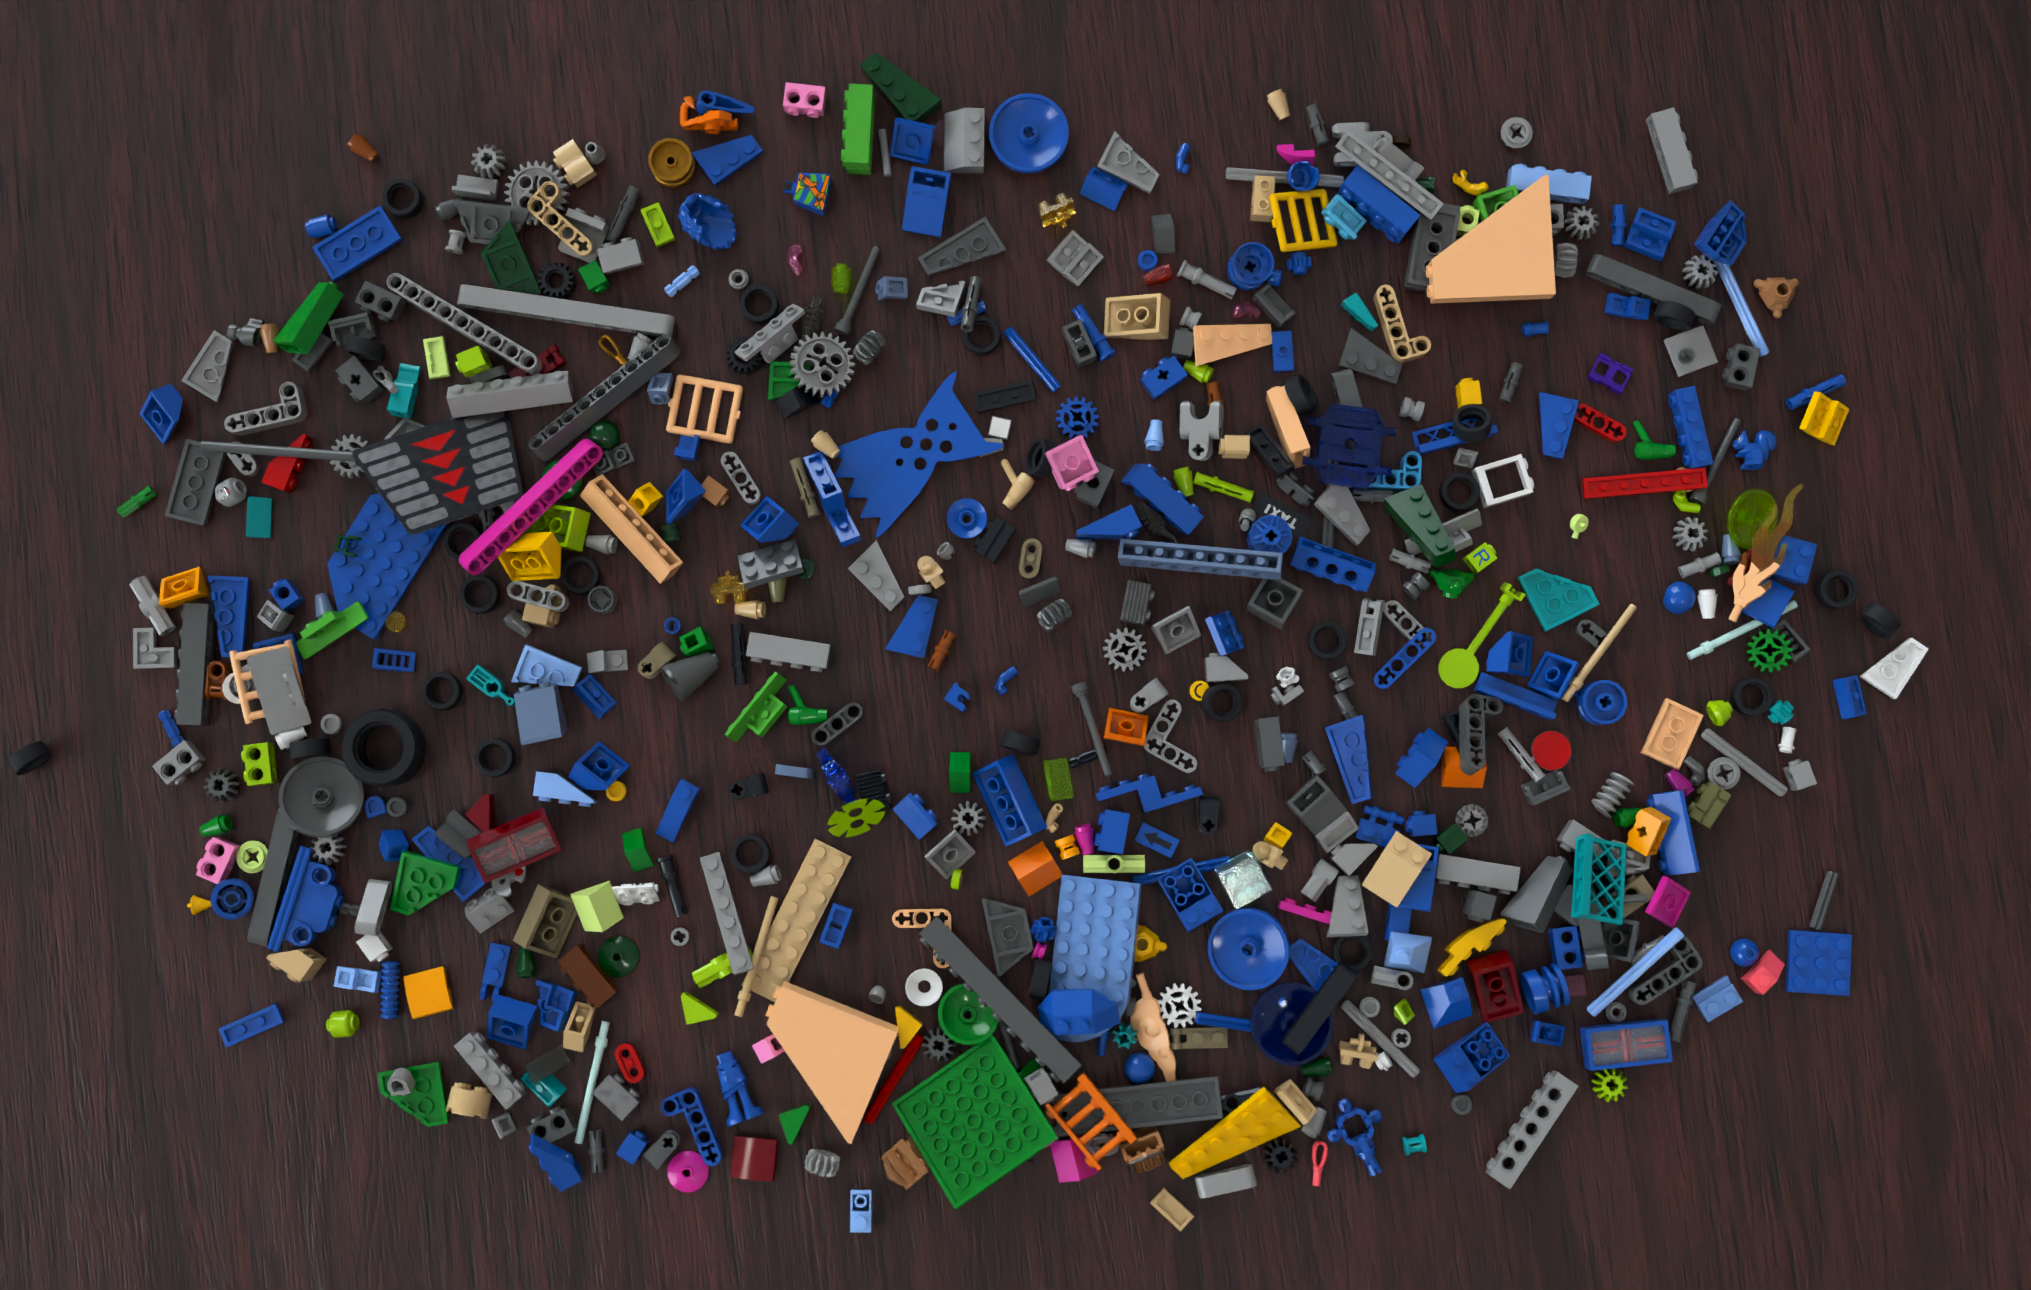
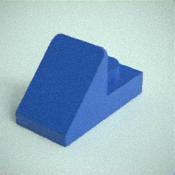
[1530,1019,1566,1047]

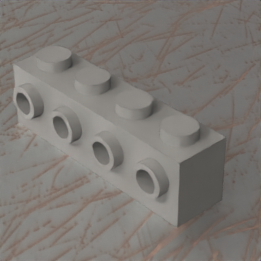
[454,1030,527,1109]

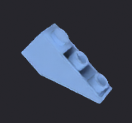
[533,771,597,807]

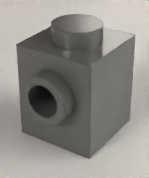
[1170,328,1195,360]

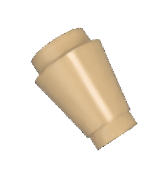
[1267,89,1290,120]
[811,430,841,459]
[735,600,766,620]

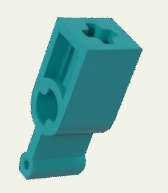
[387,363,421,419]
[466,664,515,707]

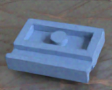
[1693,975,1743,1022]

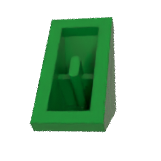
[949,752,970,793]
[622,827,654,872]
[778,1103,811,1145]

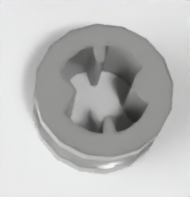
[671,927,689,946]
[1391,1028,1411,1048]

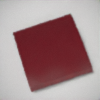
[730,1135,779,1182]

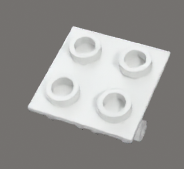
[612,882,660,906]

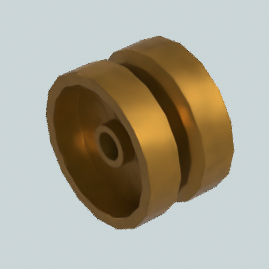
[648,138,696,189]

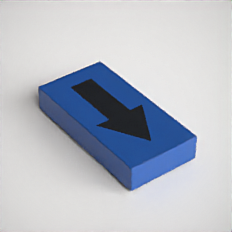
[1134,822,1180,858]

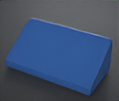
[573,674,617,719]
[1833,675,1867,719]

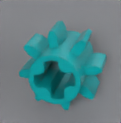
[1767,699,1794,725]
[1112,1022,1138,1049]

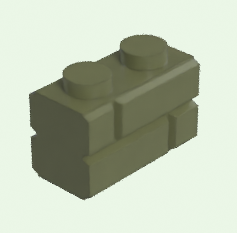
[1687,782,1732,829]

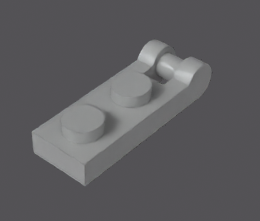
[1354,598,1385,656]

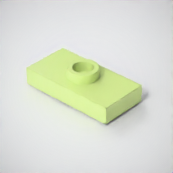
[423,336,451,380]

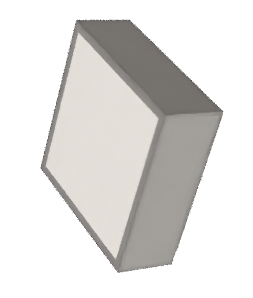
[988,416,1012,440]

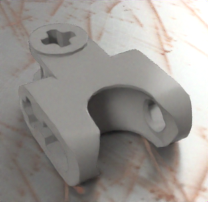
[1332,122,1393,167]
[1180,401,1224,461]

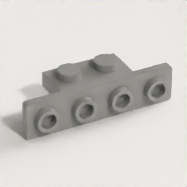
[735,304,805,364]
[1405,509,1482,555]

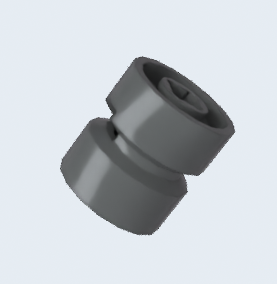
[587,586,619,615]

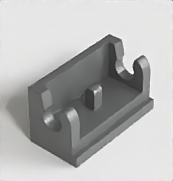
[1252,283,1296,328]
[328,312,377,347]
[1520,770,1571,806]

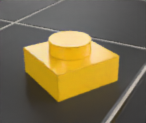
[1264,822,1293,850]

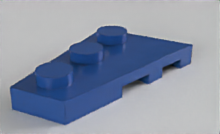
[692,135,764,186]
[885,595,938,659]
[1289,938,1338,992]

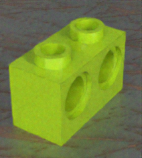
[455,346,493,378]
[241,742,278,786]

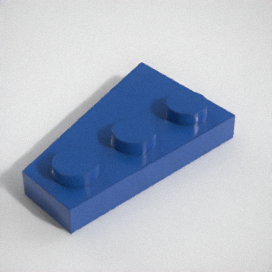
[1539,392,1579,460]

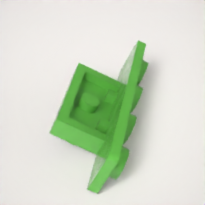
[296,602,369,659]
[725,672,788,742]

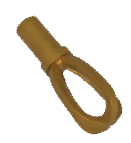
[598,335,628,366]

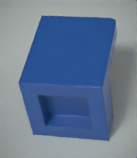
[674,435,701,462]
[379,829,409,862]

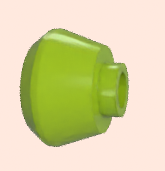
[1706,700,1733,726]

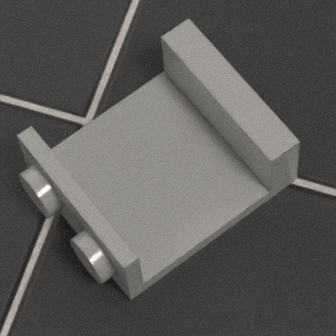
[1361,137,1424,199]

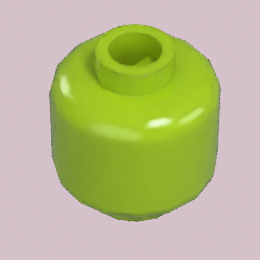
[326,1010,359,1038]

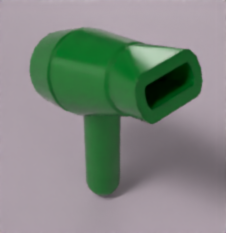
[1633,420,1676,460]
[788,684,827,725]

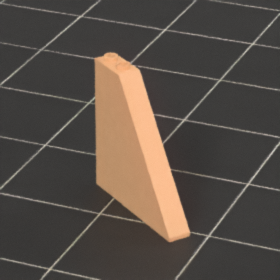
[1426,175,1556,304]
[765,981,899,1144]

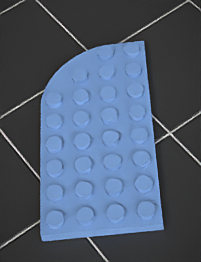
[1048,875,1142,1042]

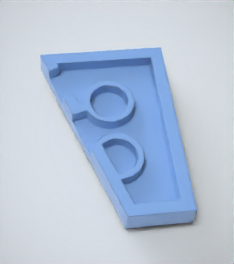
[511,644,583,686]

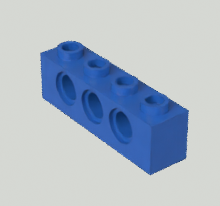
[1290,537,1376,592]

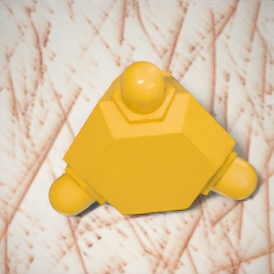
[1134,924,1167,962]

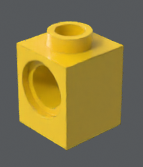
[1455,378,1482,408]
[628,482,663,517]

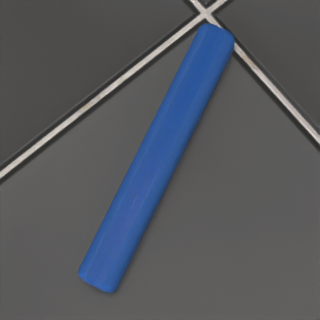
[1004,327,1061,392]

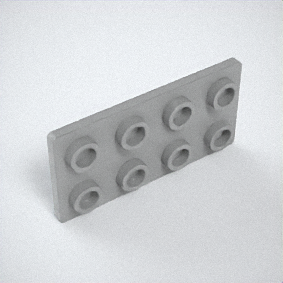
[247,646,311,735]

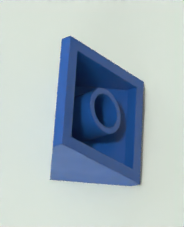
[666,469,706,524]
[1527,651,1580,700]

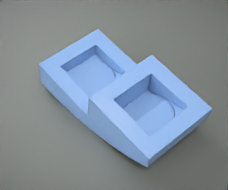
[334,966,382,993]

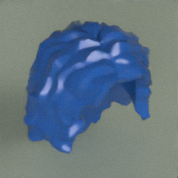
[678,193,737,250]

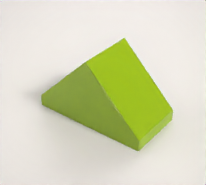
[681,991,720,1025]

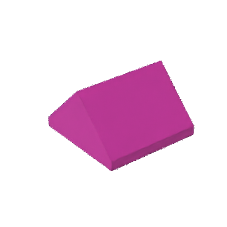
[1050,1134,1099,1183]

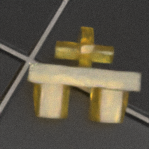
[1038,193,1076,228]
[710,570,748,604]

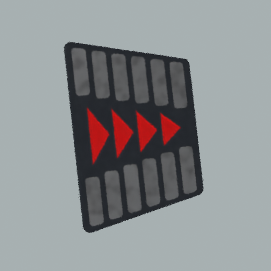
[352,411,523,535]

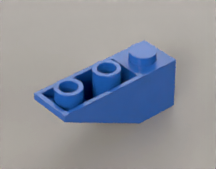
[529,1134,583,1192]

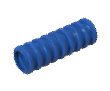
[380,961,400,1019]

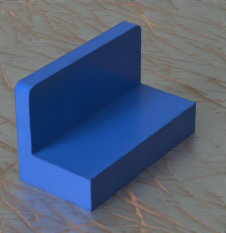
[1080,167,1128,211]

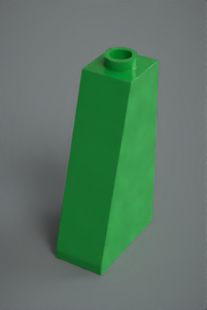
[273,282,344,354]

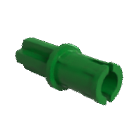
[117,485,157,518]

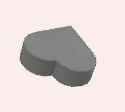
[908,584,932,595]

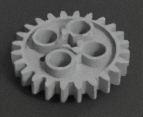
[504,160,570,227]
[789,332,855,397]

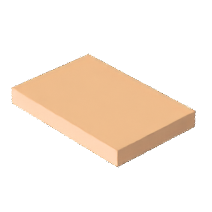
[1640,698,1704,770]

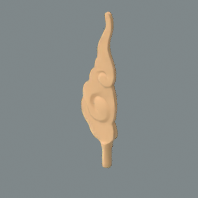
[1130,972,1177,1081]

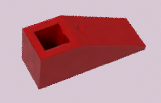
[261,434,313,494]

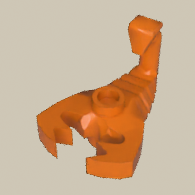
[680,96,738,134]

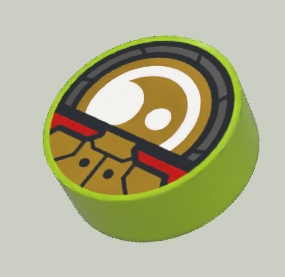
[951,869,963,890]

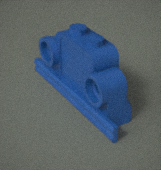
[267,846,344,952]

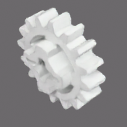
[1157,983,1201,1028]

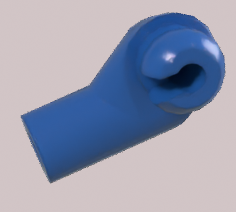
[1176,143,1191,174]
[994,666,1018,695]

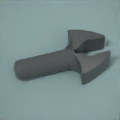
[1607,890,1647,911]

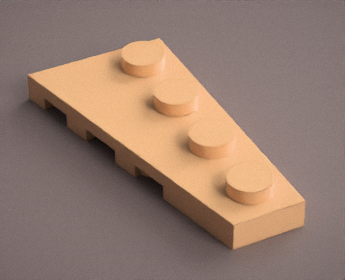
[1193,324,1272,367]

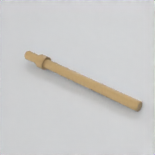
[1562,604,1637,702]
[735,896,778,1017]

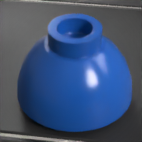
[1730,938,1759,967]

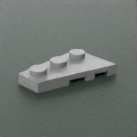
[181,330,233,403]
[1314,475,1370,546]
[848,540,905,612]
[1327,875,1369,937]

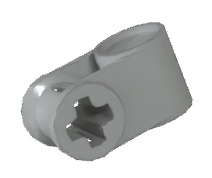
[1130,677,1169,713]

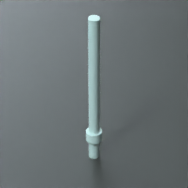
[1687,600,1798,660]
[575,1021,610,1144]

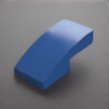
[1605,293,1651,320]

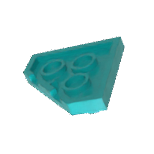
[1517,568,1600,632]

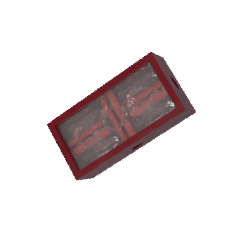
[466,807,562,884]

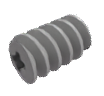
[1591,772,1635,819]

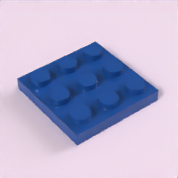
[1786,930,1852,996]

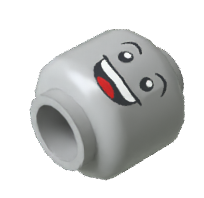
[215,477,247,507]

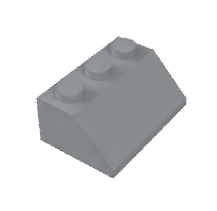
[944,108,985,174]

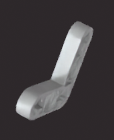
[1143,700,1197,773]

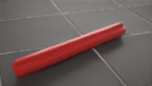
[863,1033,924,1125]

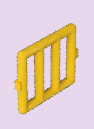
[1269,189,1337,252]

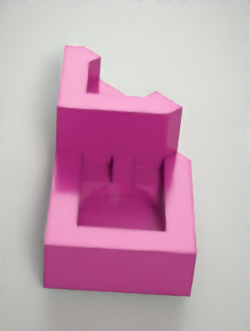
[1276,144,1315,166]

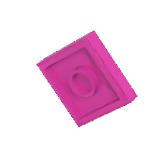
[1645,875,1691,928]

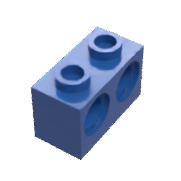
[819,902,854,949]
[1547,925,1584,970]

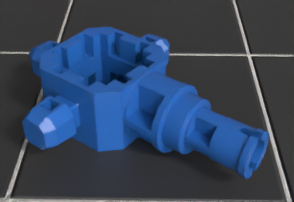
[1326,1098,1382,1176]

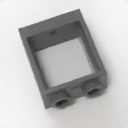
[1254,716,1284,772]

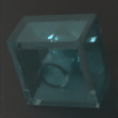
[1214,850,1272,910]

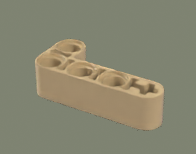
[527,181,595,257]
[1373,285,1431,363]

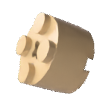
[446,1082,493,1119]

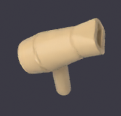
[1001,459,1035,510]

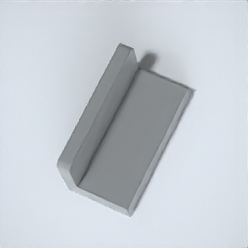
[451,175,499,201]

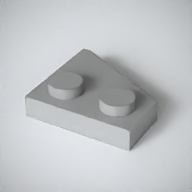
[916,281,966,317]
[1606,840,1650,878]

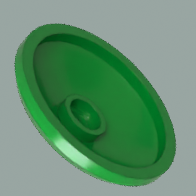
[938,983,998,1045]

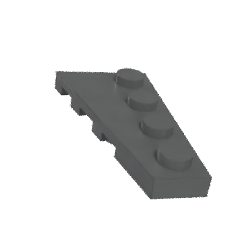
[918,217,1006,276]

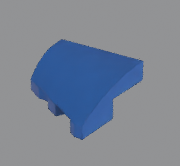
[536,979,577,1032]

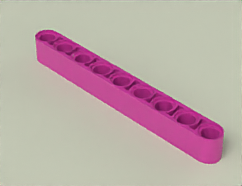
[459,439,603,575]

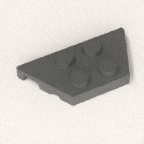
[453,199,530,244]
[982,898,1034,976]

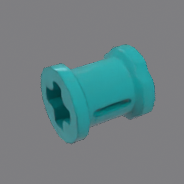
[1402,1134,1427,1156]

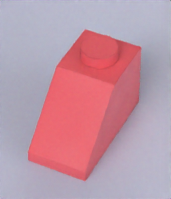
[1741,950,1785,995]

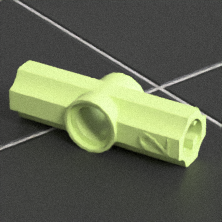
[1083,855,1145,873]

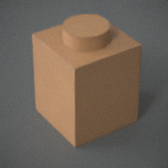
[701,476,730,508]

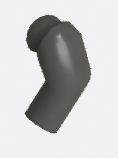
[1683,755,1705,786]

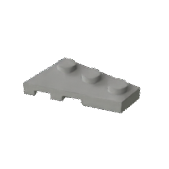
[1097,131,1159,194]

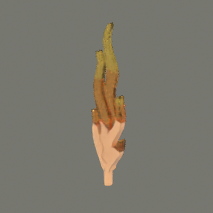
[1728,484,1804,622]

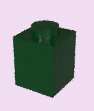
[1433,823,1468,854]

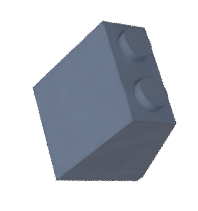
[514,681,568,745]

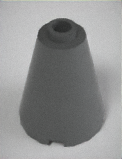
[661,651,720,702]

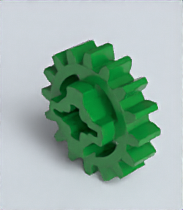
[1746,629,1793,674]

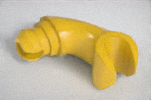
[1453,170,1488,196]

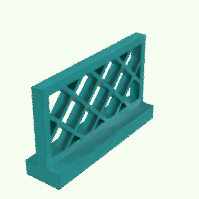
[1571,834,1626,925]

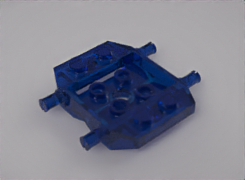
[1302,404,1397,490]

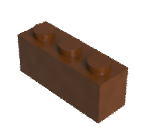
[558,944,620,1008]

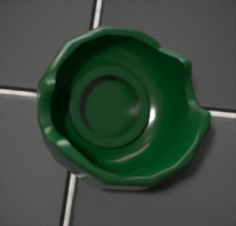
[589,421,620,451]

